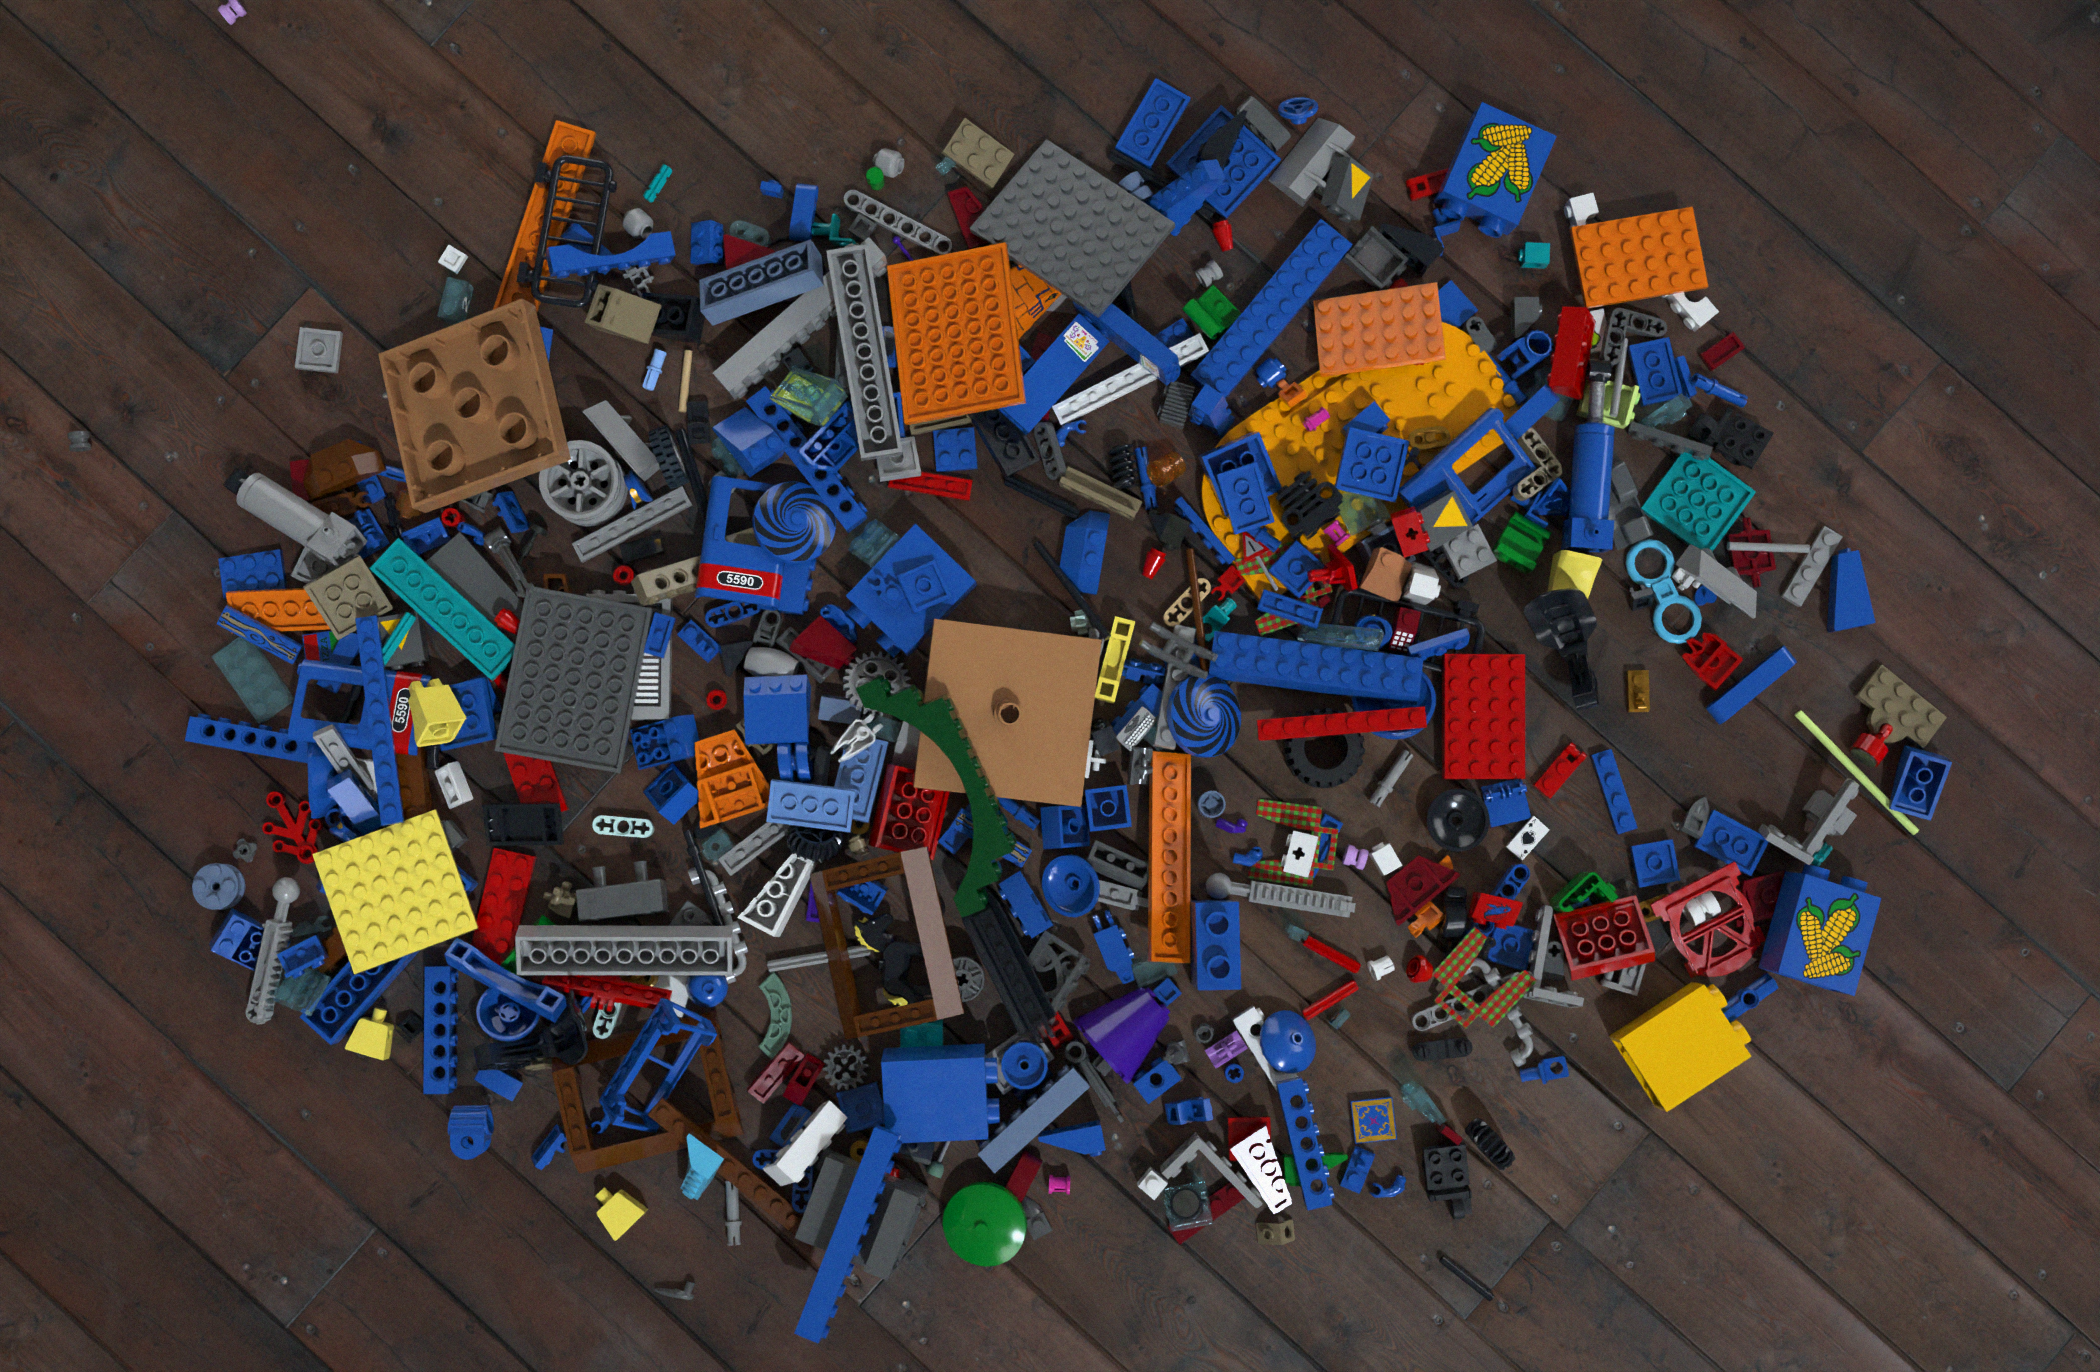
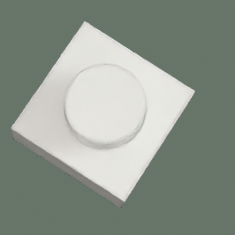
[438,245,468,274]

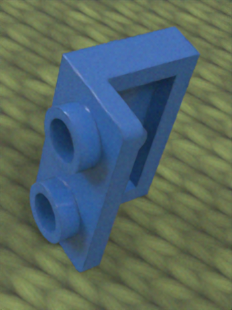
[690,220,724,265]
[837,880,889,915]
[277,934,329,979]

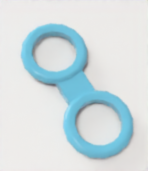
[1625,539,1702,644]

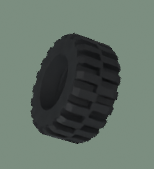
[1283,708,1365,788]

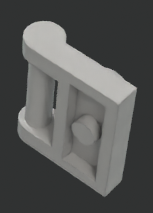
[1599,963,1646,996]

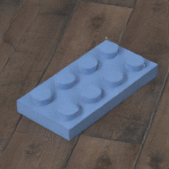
[834,739,889,823]
[766,779,856,832]

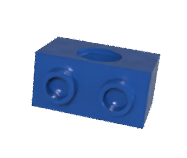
[1132,1057,1182,1104]

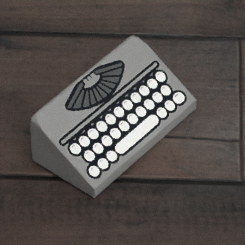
[1116,706,1158,752]

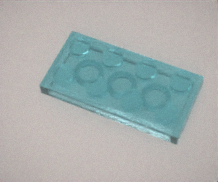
[212,637,294,724]

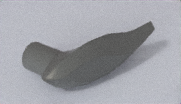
[654,1281,695,1300]

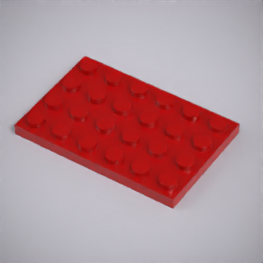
[1442,654,1525,779]

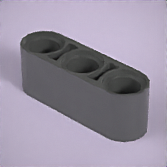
[1235,96,1291,152]

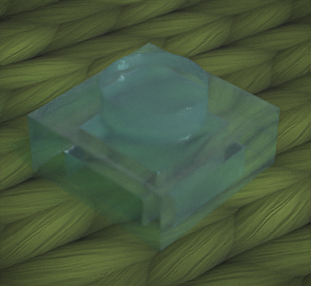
[1285,924,1309,942]

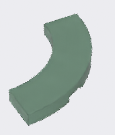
[758,971,792,1060]

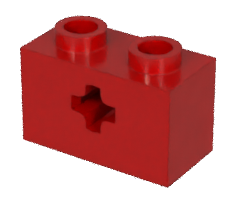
[1391,506,1431,558]

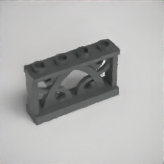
[1000,930,1090,1030]

